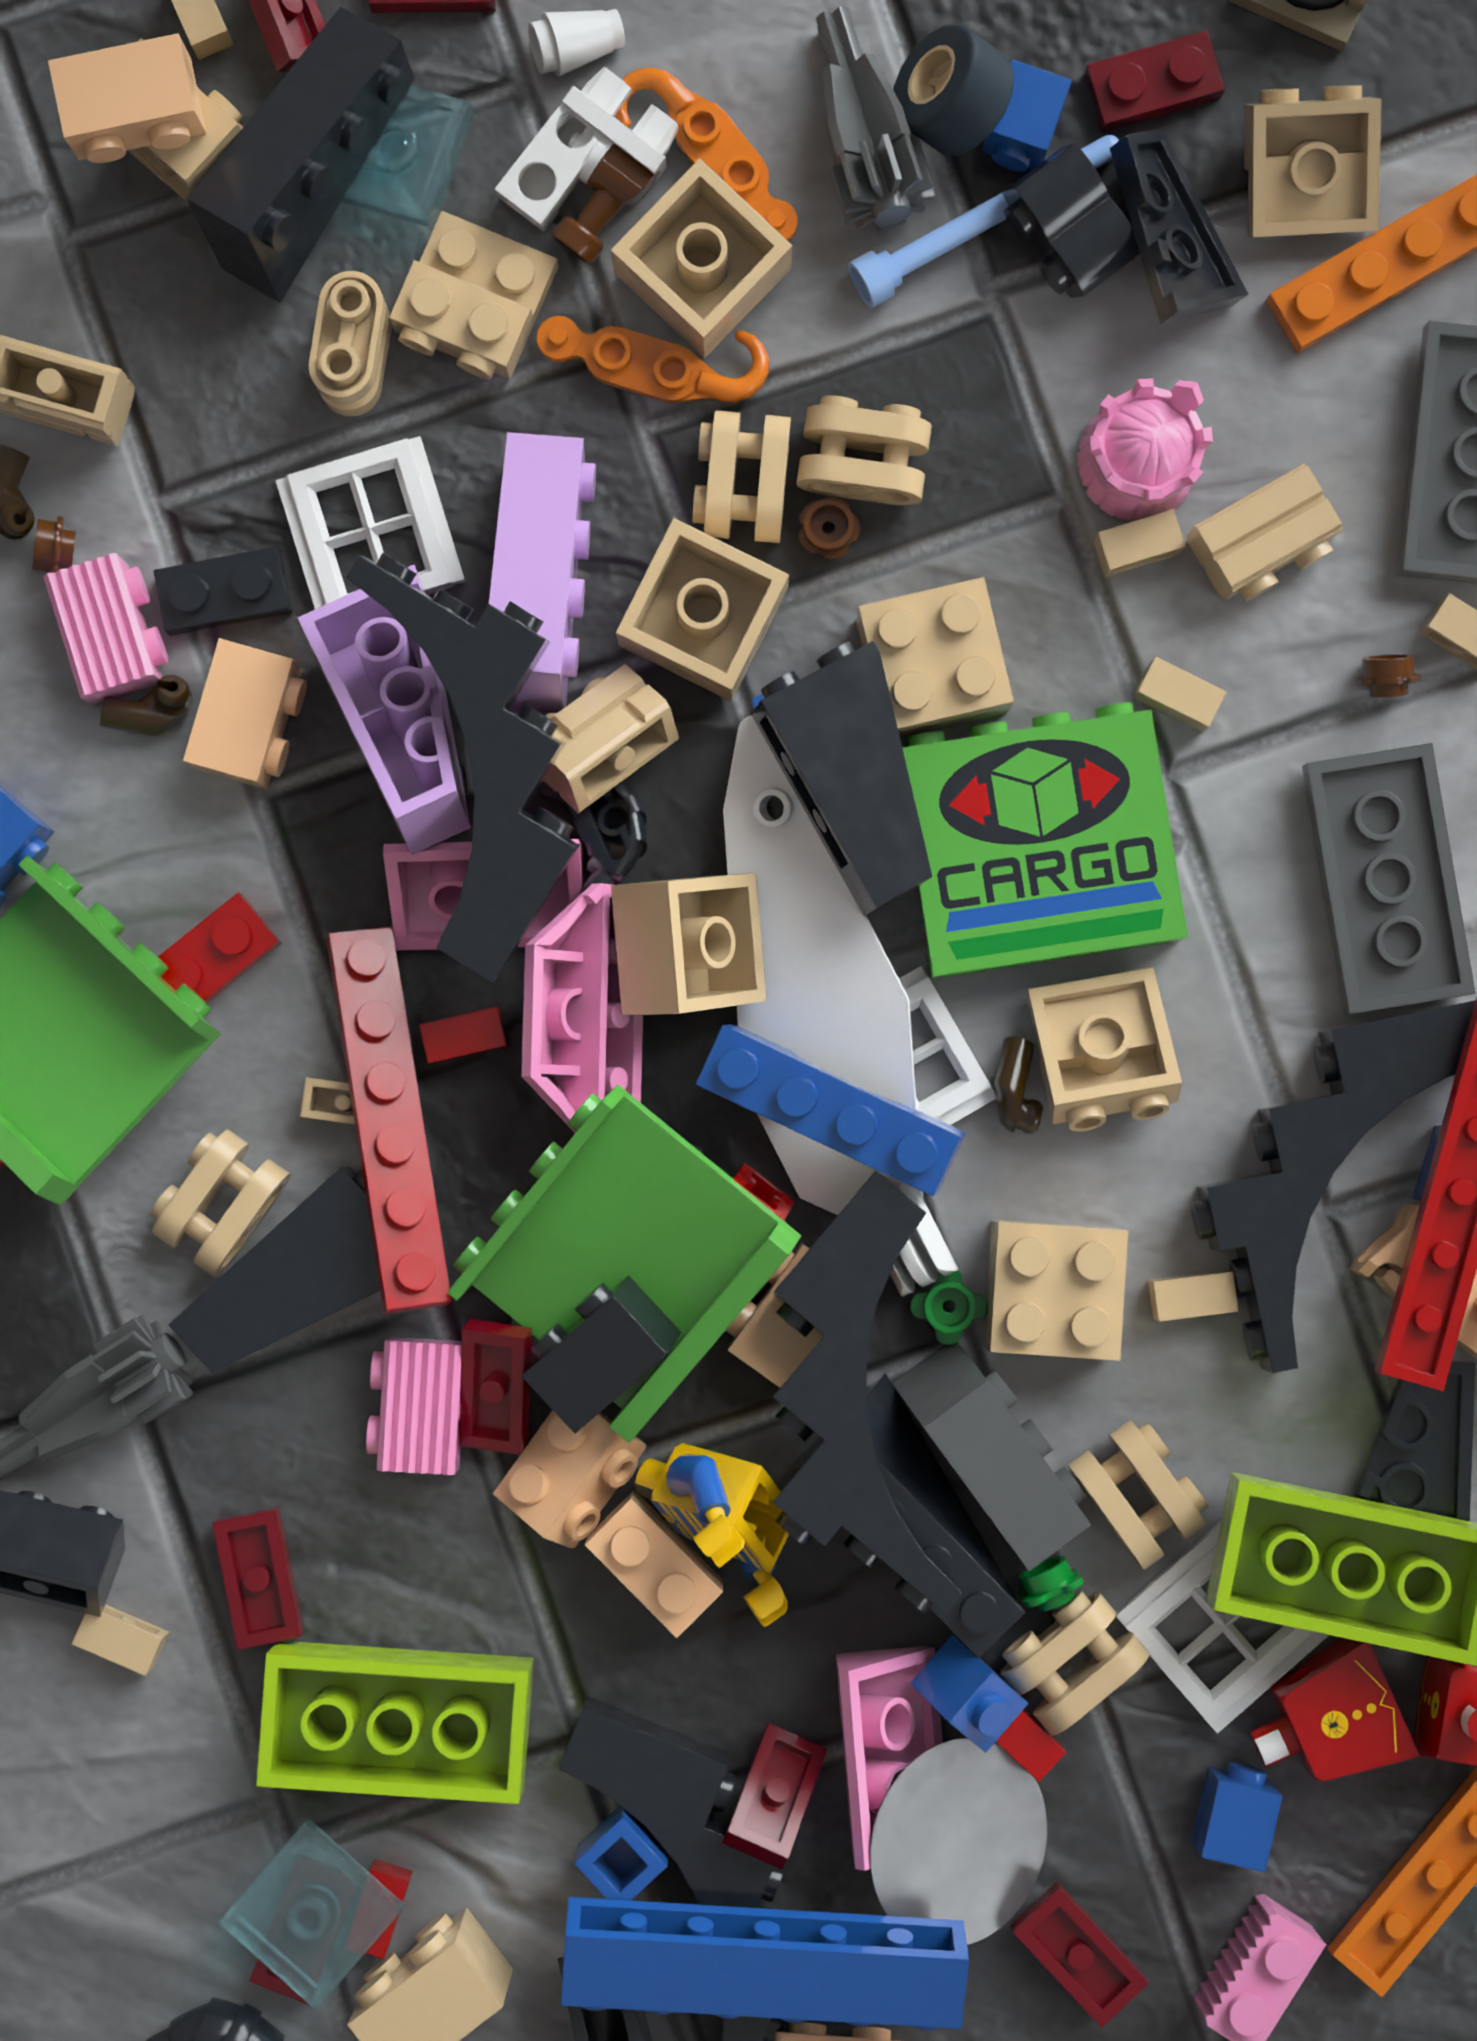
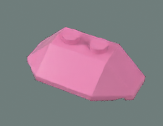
[521,883,643,1133]

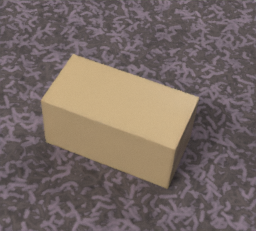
[171,0,234,60]
[1093,509,1186,578]
[1419,593,1477,670]
[1133,656,1226,733]
[300,1077,354,1124]
[1148,1270,1239,1322]
[72,1604,169,1676]

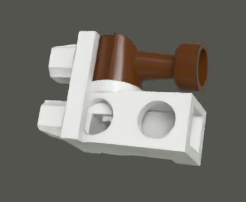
[495,67,678,266]

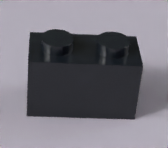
[521,1275,682,1434]
[0,1490,125,1617]

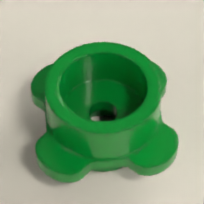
[910,1271,987,1345]
[1018,1556,1084,1611]

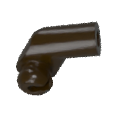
[0,444,35,540]
[100,675,192,736]
[994,1037,1043,1134]

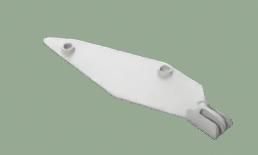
[723,716,958,1297]

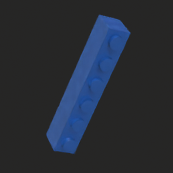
[561,1897,969,2030]

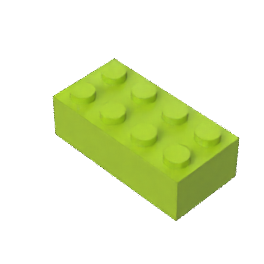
[1206,1472,1477,1666]
[256,1641,534,1804]

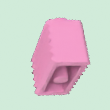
[43,553,169,705]
[366,1337,462,1475]
[1193,1894,1326,2041]

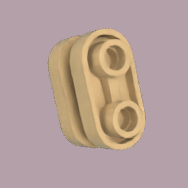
[309,271,392,416]
[796,396,932,505]
[692,410,791,543]
[149,1129,291,1278]
[1067,1420,1209,1571]
[1000,1590,1150,1736]

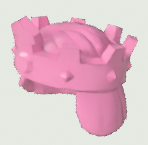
[1077,378,1213,522]

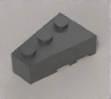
[892,1343,1091,1571]

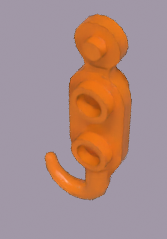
[614,67,798,242]
[537,316,769,403]

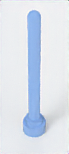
[848,135,1119,308]

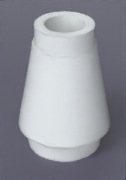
[528,9,625,77]

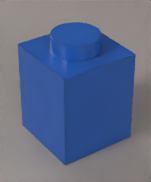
[982,59,1072,172]
[910,1634,1028,1753]
[1191,1762,1282,1873]
[574,1805,668,1901]

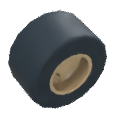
[893,24,1014,155]

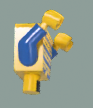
[635,1443,789,1627]

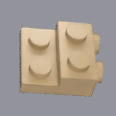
[1244,85,1381,237]
[389,210,559,380]
[1027,967,1182,1131]

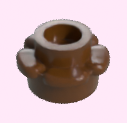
[798,497,860,559]
[32,516,76,573]
[1356,654,1421,697]

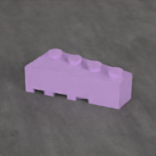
[489,432,596,715]
[298,564,471,855]

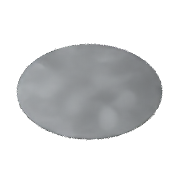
[870,1738,1047,1945]

